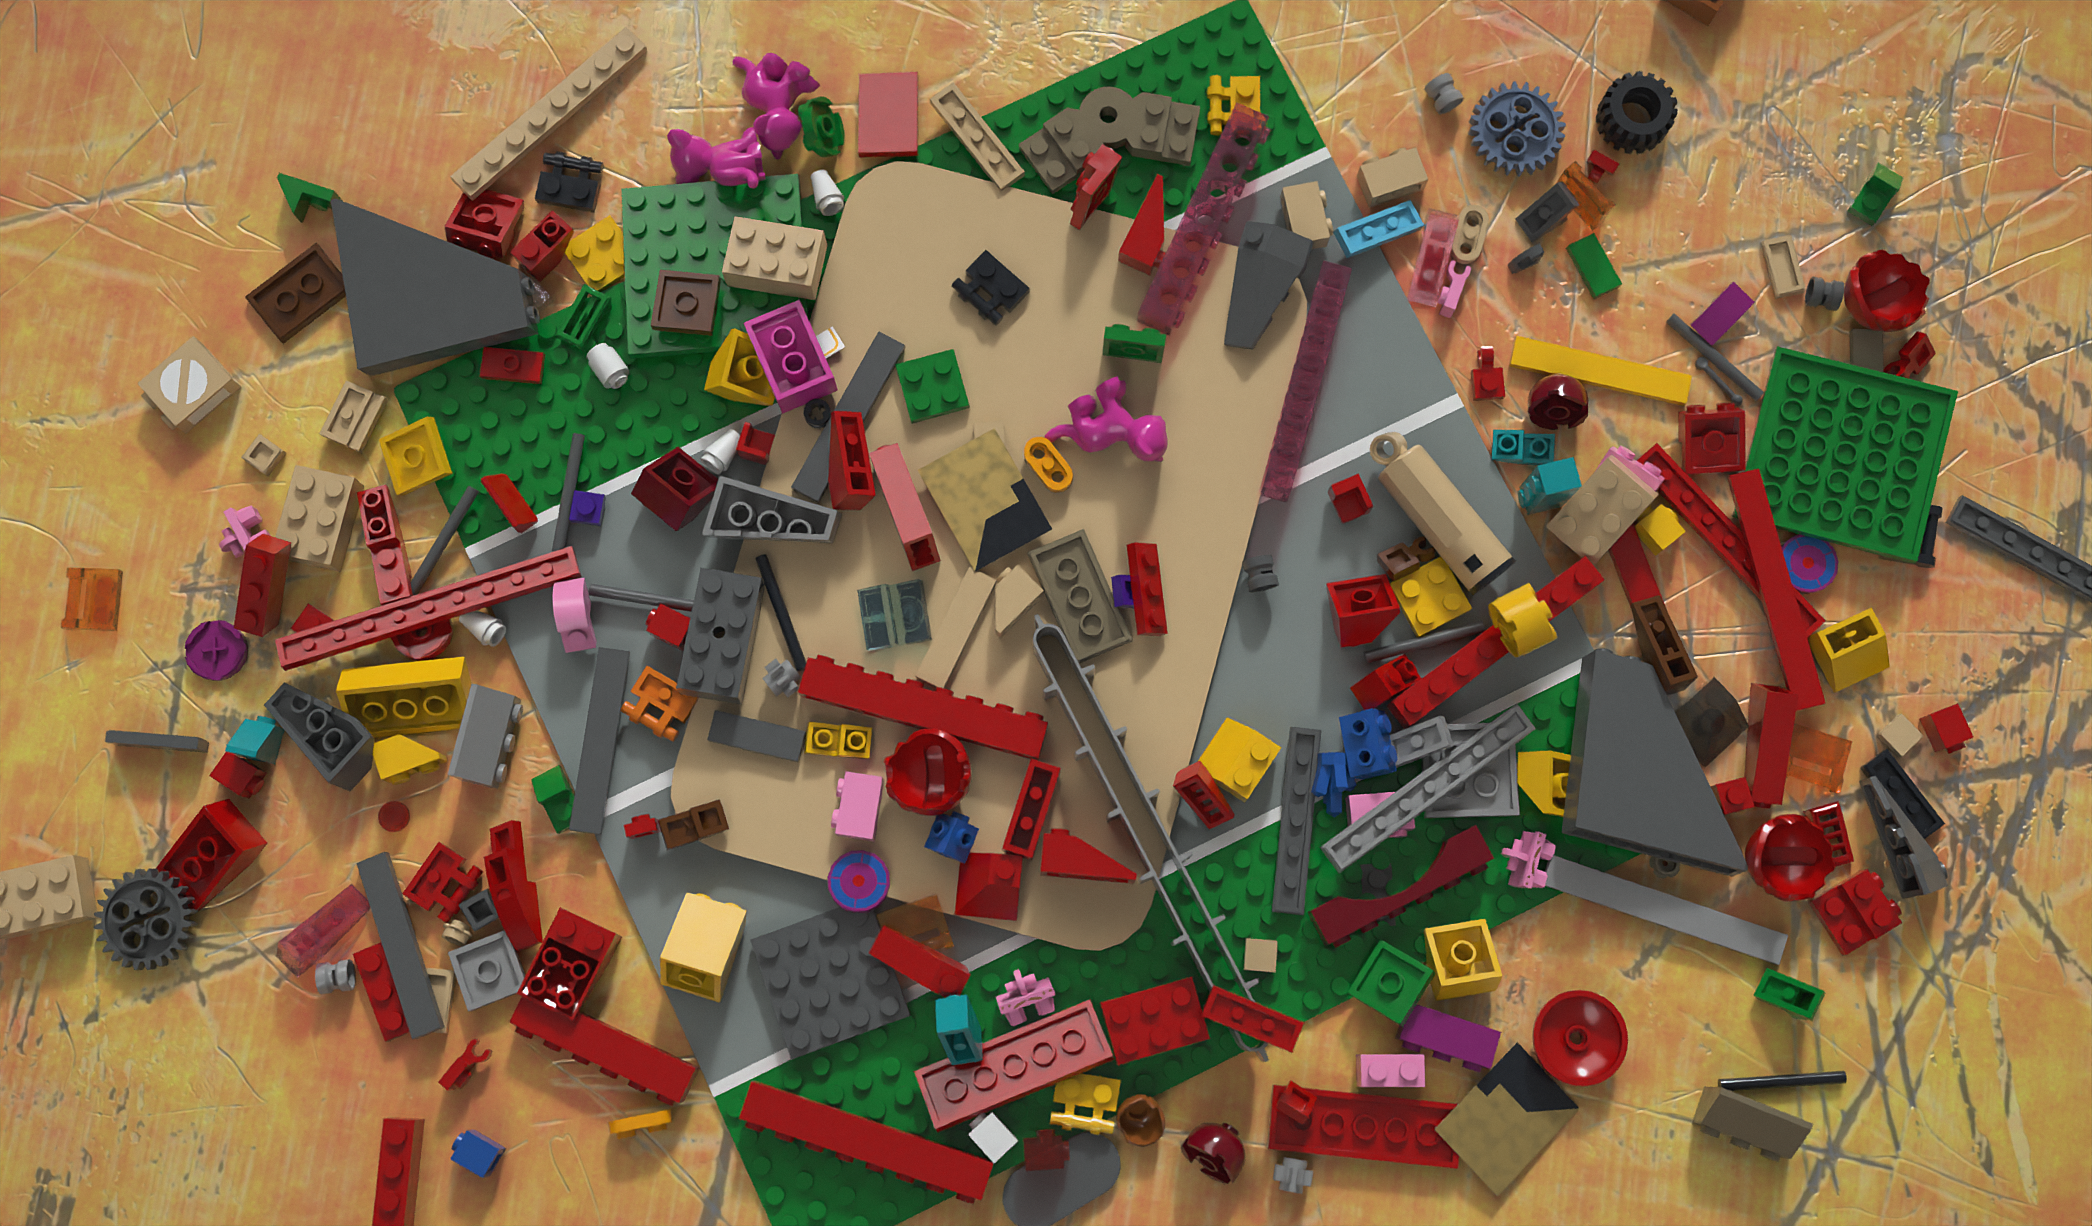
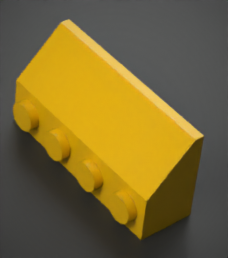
[336,656,471,737]

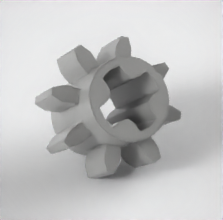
[762,659,801,697]
[1273,1157,1313,1194]

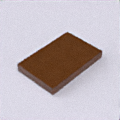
[245,243,346,344]

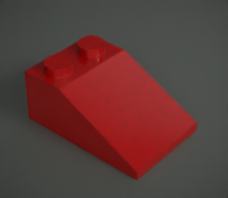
[156,799,268,912]
[1040,828,1137,884]

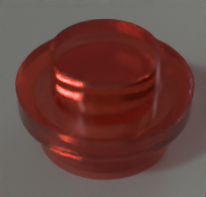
[378,801,410,832]

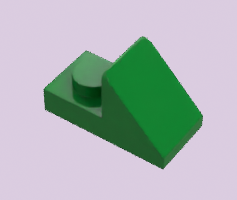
[1847,162,1903,226]
[277,173,343,223]
[531,765,575,834]
[1753,968,1826,1021]

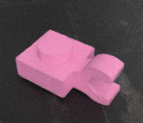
[1437,260,1471,318]

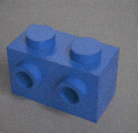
[1339,708,1397,780]

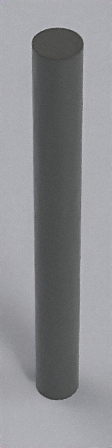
[1666,314,1764,401]
[552,433,585,552]
[410,486,479,595]
[589,583,694,612]
[1364,621,1485,663]

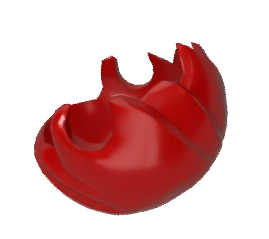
[1844,249,1930,332]
[884,729,972,816]
[1745,814,1835,902]

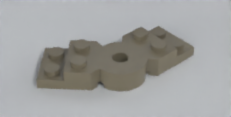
[1019,87,1200,195]

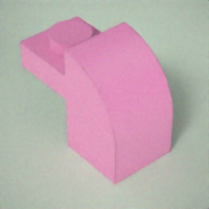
[552,578,597,653]

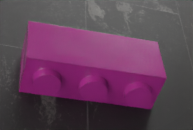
[1395,1004,1501,1073]

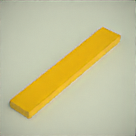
[1509,336,1692,406]

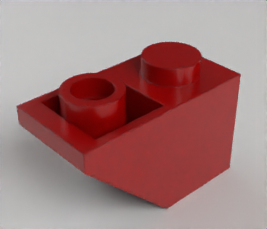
[510,210,574,283]
[1350,654,1422,710]

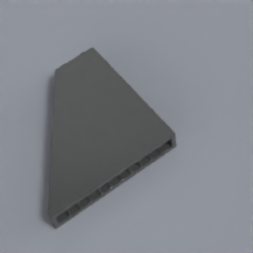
[331,199,540,376]
[1562,648,1748,877]

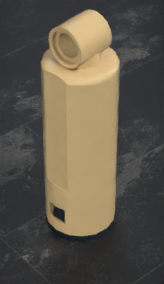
[1369,432,1517,595]

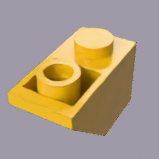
[373,734,448,785]

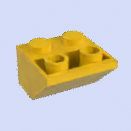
[1807,607,1890,693]

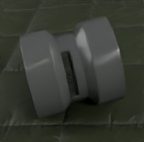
[1805,276,1844,311]
[1242,555,1279,593]

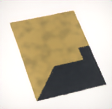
[918,428,1052,572]
[1435,1042,1580,1197]

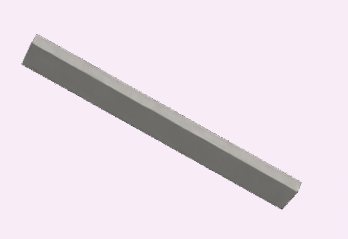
[1320,704,1536,873]
[1544,855,1788,965]

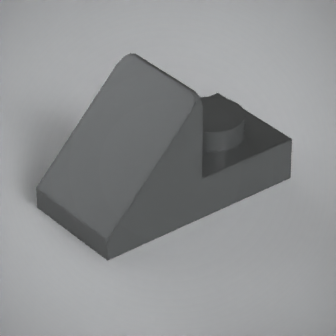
[1515,181,1580,242]

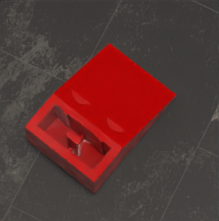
[517,907,622,1021]

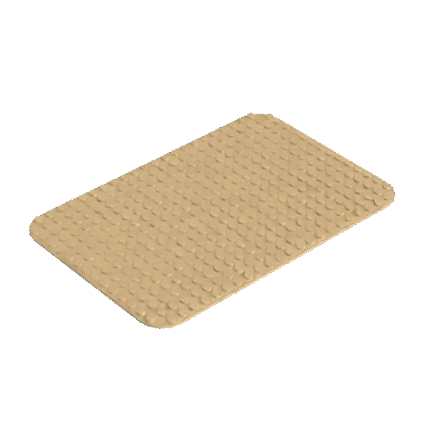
[671,161,1307,951]

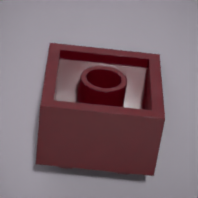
[631,447,719,532]

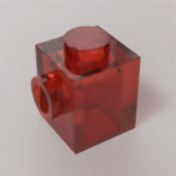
[1023,1129,1070,1171]

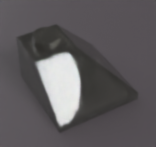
[1674,677,1749,768]

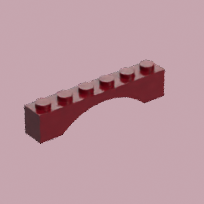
[1307,825,1494,948]

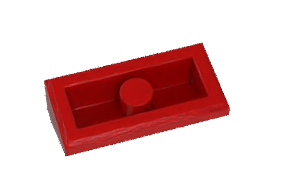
[481,474,538,533]

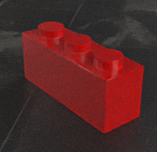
[233,534,292,637]
[1002,759,1061,861]

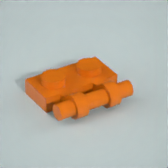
[620,665,699,742]

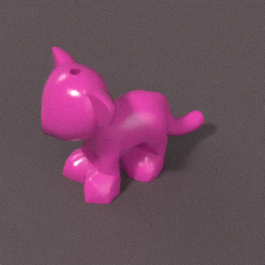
[732,53,820,160]
[667,127,766,188]
[1044,376,1168,462]

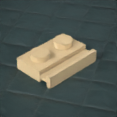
[319,380,388,453]

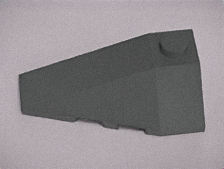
[1224,221,1314,350]
[264,683,374,791]
[1859,776,1948,899]

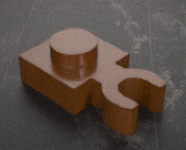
[1377,536,1435,582]

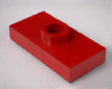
[480,347,545,384]

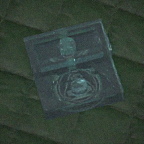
[857,579,932,650]

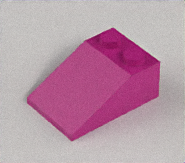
[744,300,838,414]

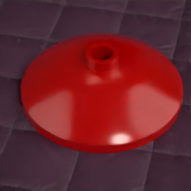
[1532,990,1628,1086]

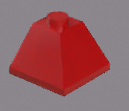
[1326,574,1400,648]
[954,852,1023,921]

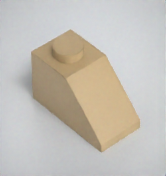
[995,565,1044,638]

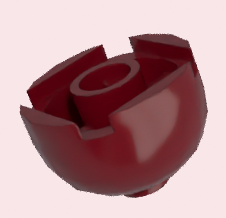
[1528,373,1589,430]
[1180,1123,1246,1184]

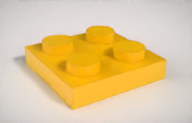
[565,215,625,292]
[378,417,452,496]
[1390,556,1473,637]

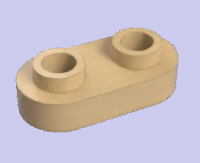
[1450,205,1489,264]

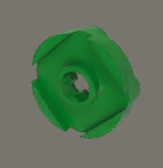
[798,96,845,158]

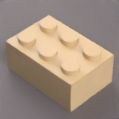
[722,217,827,300]
[1546,455,1659,565]
[275,465,364,572]
[0,855,98,940]

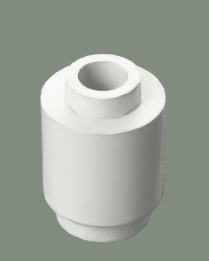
[587,343,630,389]

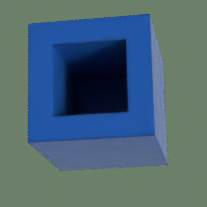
[450,1129,506,1178]

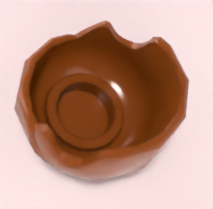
[1116,1094,1165,1147]

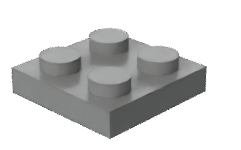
[448,930,526,1012]

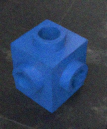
[924,811,979,863]

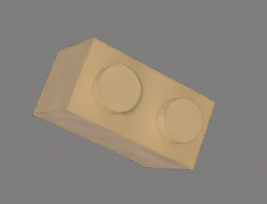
[1357,148,1428,208]
[1280,181,1333,249]

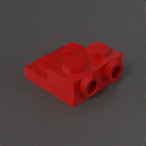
[1070,144,1122,230]
[444,189,525,259]
[1678,403,1746,474]
[1808,869,1902,956]

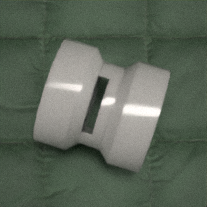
[1424,73,1464,114]
[315,959,356,994]

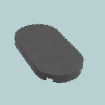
[1003,1132,1121,1226]

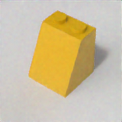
[660,892,746,1003]

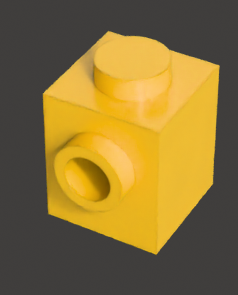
[1634,504,1686,556]

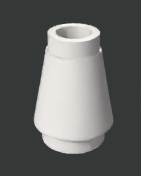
[810,170,844,216]
[700,429,740,475]
[459,610,506,647]

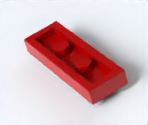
[1126,542,1168,636]
[353,942,410,1042]
[1201,985,1304,1053]

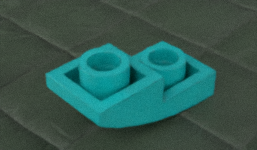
[1492,430,1555,465]

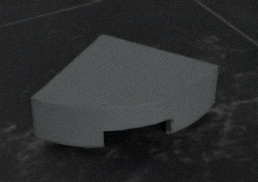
[1508,243,1544,274]

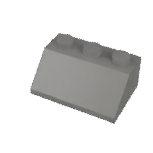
[447,683,523,789]

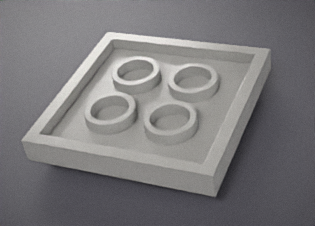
[1421,723,1520,819]

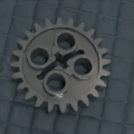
[94,868,198,970]

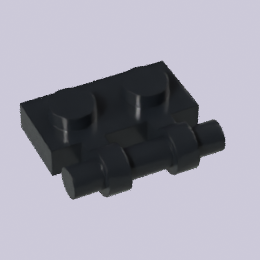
[535,151,604,213]
[951,250,1030,325]

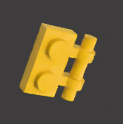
[1207,75,1261,136]
[1050,1073,1121,1135]

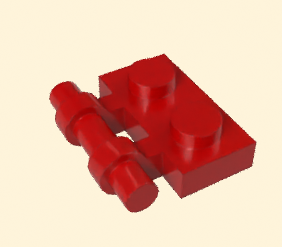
[402,842,484,923]

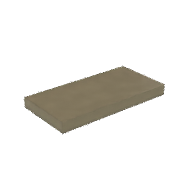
[1028,529,1132,664]

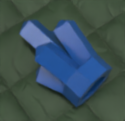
[1311,752,1357,817]

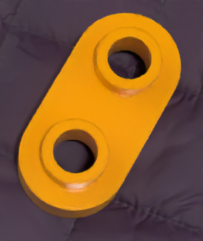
[1024,437,1073,493]
[608,1109,673,1139]

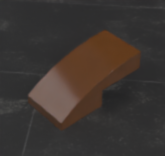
[658,799,729,851]

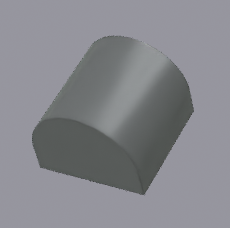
[459,888,499,932]

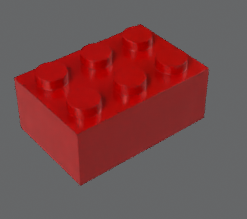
[1100,977,1210,1065]

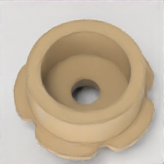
[442,920,472,946]

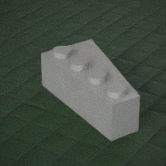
[702,476,842,543]

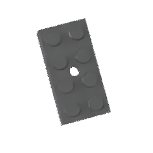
[676,568,765,705]

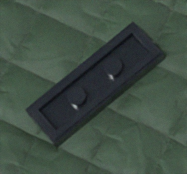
[1860,749,1945,839]

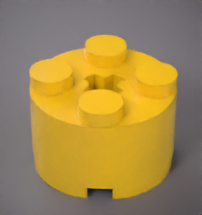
[1488,583,1557,658]

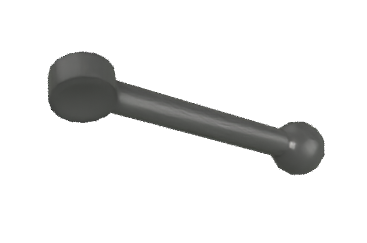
[1695,357,1743,406]

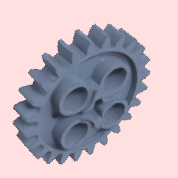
[1468,81,1566,177]

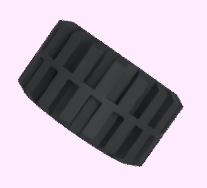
[1596,71,1678,154]

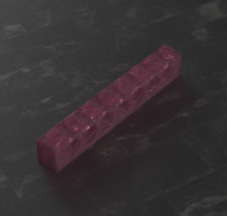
[1137,102,1271,336]
[1259,261,1352,503]

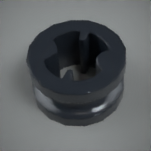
[803,399,831,429]

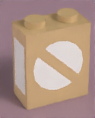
[137,336,241,434]

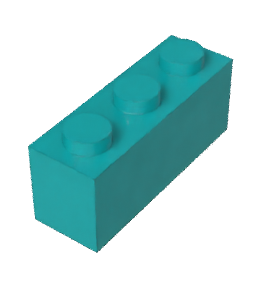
[1518,457,1582,515]

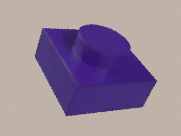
[569,490,606,526]
[1111,574,1134,609]

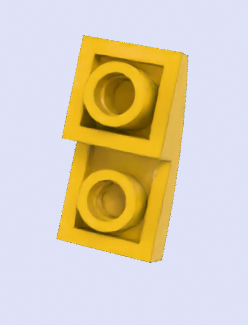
[804,722,872,759]

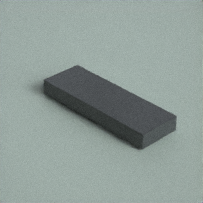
[707,710,806,762]
[105,730,209,753]

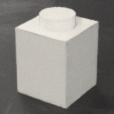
[968,1112,1018,1163]

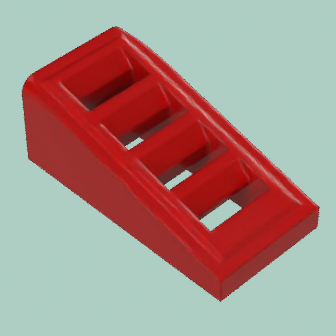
[1173,761,1235,830]
[1803,801,1854,867]

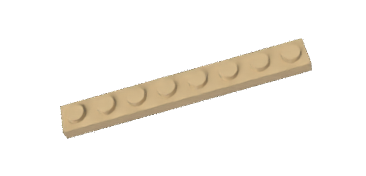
[450,27,647,201]

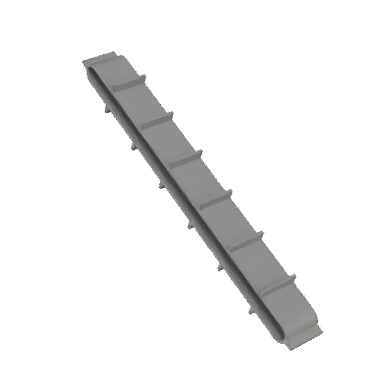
[1033,614,1269,1062]

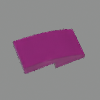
[1690,281,1755,346]

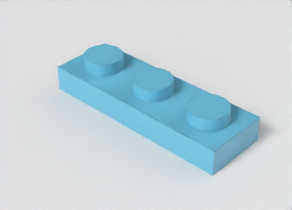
[1334,200,1424,258]

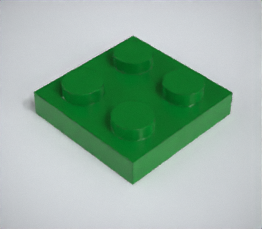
[1102,324,1166,363]
[895,349,970,424]
[1347,939,1436,1027]

